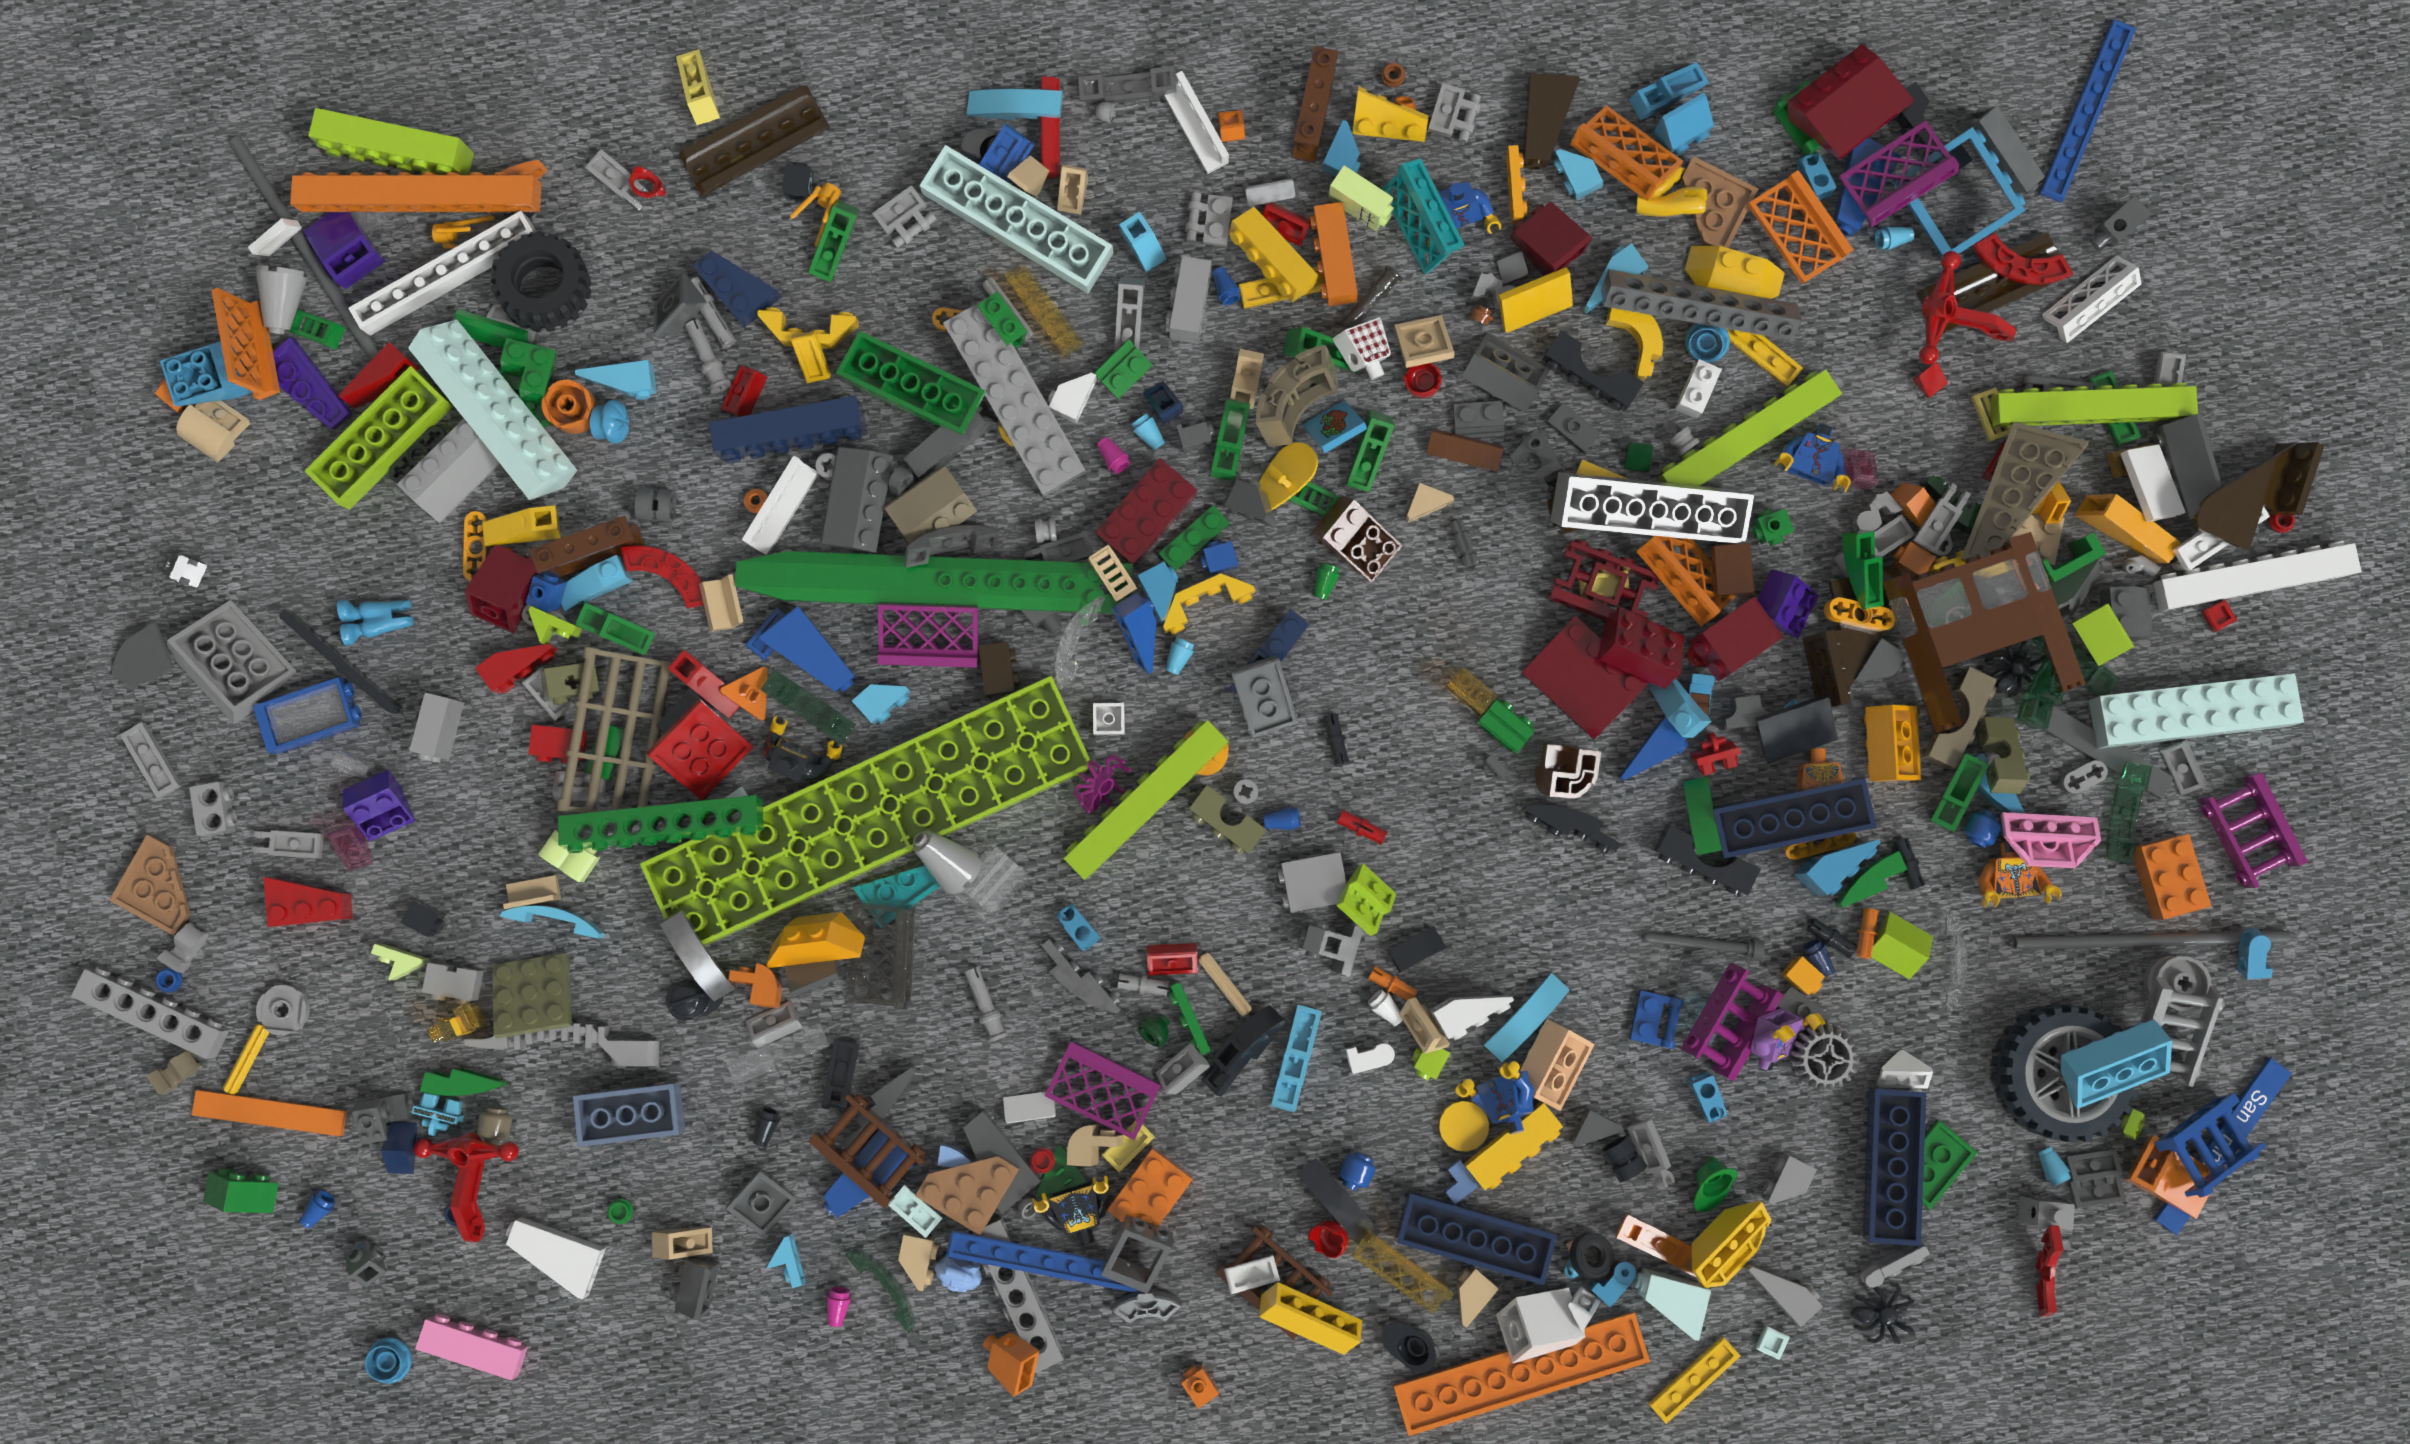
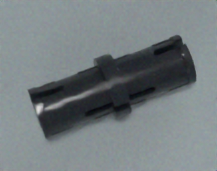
[1323,714,1350,765]
[1893,838,1926,890]
[1806,917,1857,958]

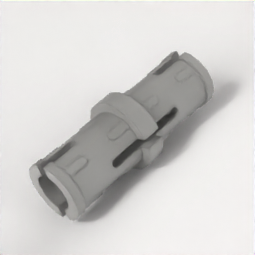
[1117,973,1169,997]

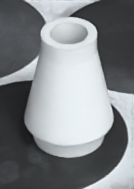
[1368,990,1402,1026]

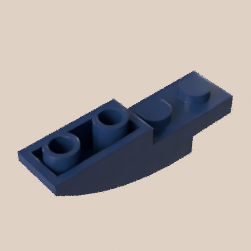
[1229,609,1310,695]

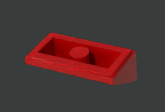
[1262,202,1311,247]
[720,365,767,417]
[1147,943,1198,976]

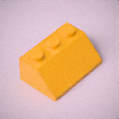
[1864,705,1921,782]

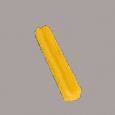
[223,1024,269,1094]

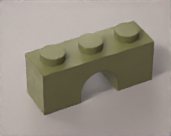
[1976,717,2030,794]
[1189,785,1266,855]

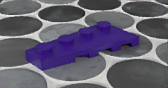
[273,337,353,430]

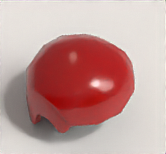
[1403,363,1442,399]
[1308,1220,1348,1259]

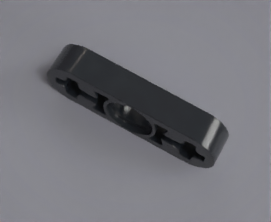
[389,426,448,483]

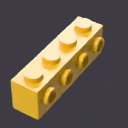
[1229,207,1318,302]
[1463,1101,1563,1190]
[1259,1282,1362,1355]

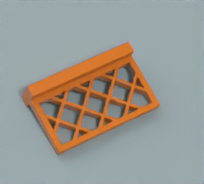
[1570,105,1683,201]
[1747,170,1854,284]
[211,287,280,400]
[1636,536,1736,627]

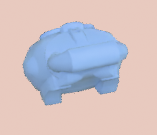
[935,1255,982,1292]

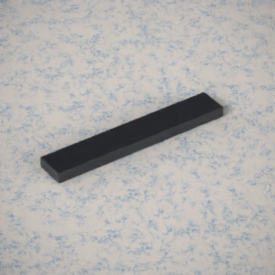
[279,609,403,714]

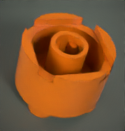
[542,379,598,434]

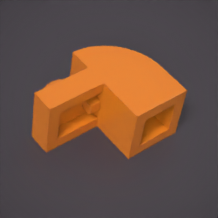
[728,963,782,1009]

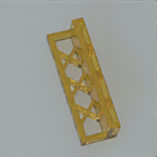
[1004,266,1084,359]
[1352,1231,1454,1314]

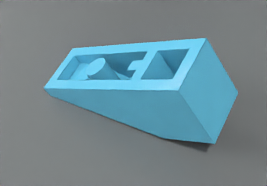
[1583,243,1649,314]
[575,360,657,400]
[561,555,633,612]
[1648,679,1711,738]

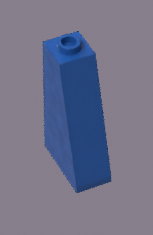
[1833,137,1901,237]
[759,606,856,692]
[823,1122,916,1218]

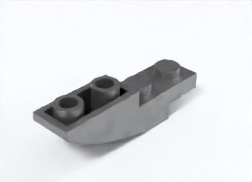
[1041,939,1122,1013]

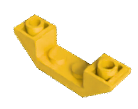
[757,307,859,349]
[1163,573,1256,635]

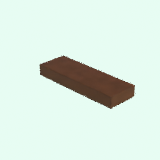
[1426,428,1504,471]

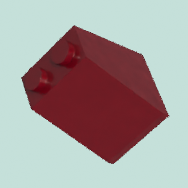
[1511,201,1593,276]
[465,544,542,634]
[1689,596,1783,682]

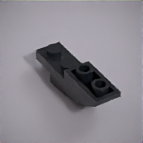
[1522,805,1621,854]
[1201,1005,1287,1097]

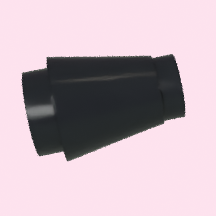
[753,1107,780,1147]

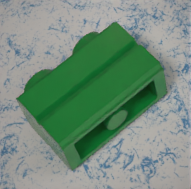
[1476,699,1535,754]

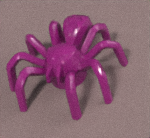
[1073,754,1132,814]

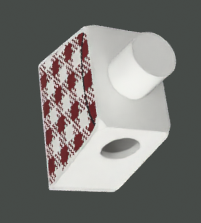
[1332,318,1391,380]

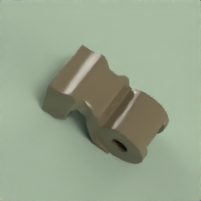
[146,1050,203,1095]

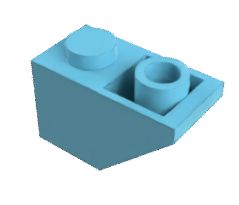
[1553,149,1603,200]
[1119,212,1167,273]
[852,684,911,725]

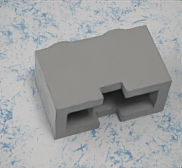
[422,962,484,1005]

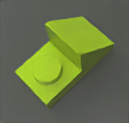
[529,606,582,644]

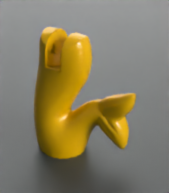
[1637,167,1707,217]

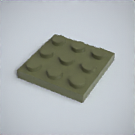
[492,953,572,1039]

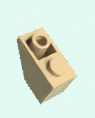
[898,1232,939,1291]

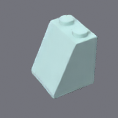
[1634,1267,1711,1341]

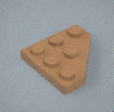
[1681,156,1758,248]
[109,834,191,936]
[915,1155,1020,1235]

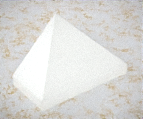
[1877,1050,1933,1088]

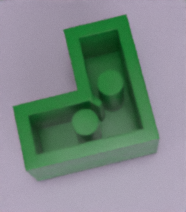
[500,338,557,405]
[203,1168,279,1213]

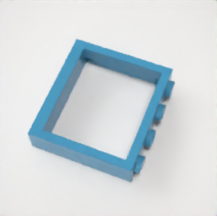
[1892,127,2026,257]

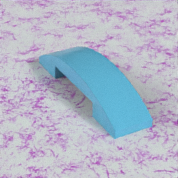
[500,906,605,938]
[1484,973,1569,1062]

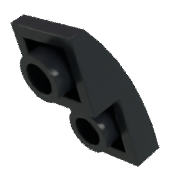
[1387,926,1446,973]

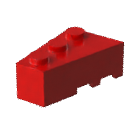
[264,877,353,927]

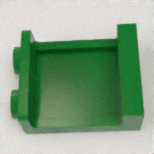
[2028,532,2106,588]

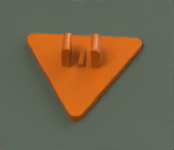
[719,666,768,721]

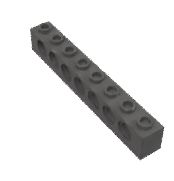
[1601,269,1802,341]

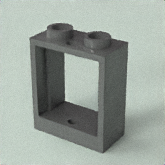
[1101,1215,1173,1294]

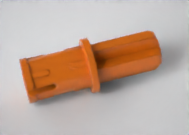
[1856,908,1879,959]
[1368,965,1417,1001]

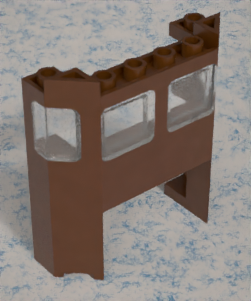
[1883,532,2086,733]

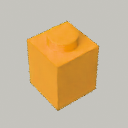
[1780,956,1825,995]

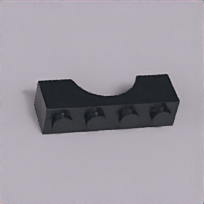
[1892,82,1973,183]
[1542,330,1644,412]
[1654,824,1761,897]

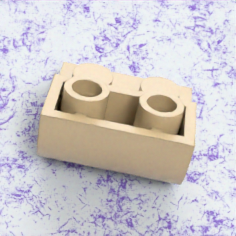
[176,401,250,462]

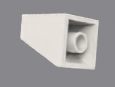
[1496,1288,1586,1363]

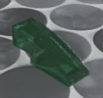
[2016,656,2065,730]

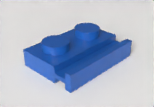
[979,123,1035,183]

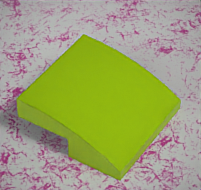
[1336,863,1396,936]

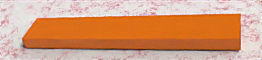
[192,1090,347,1136]

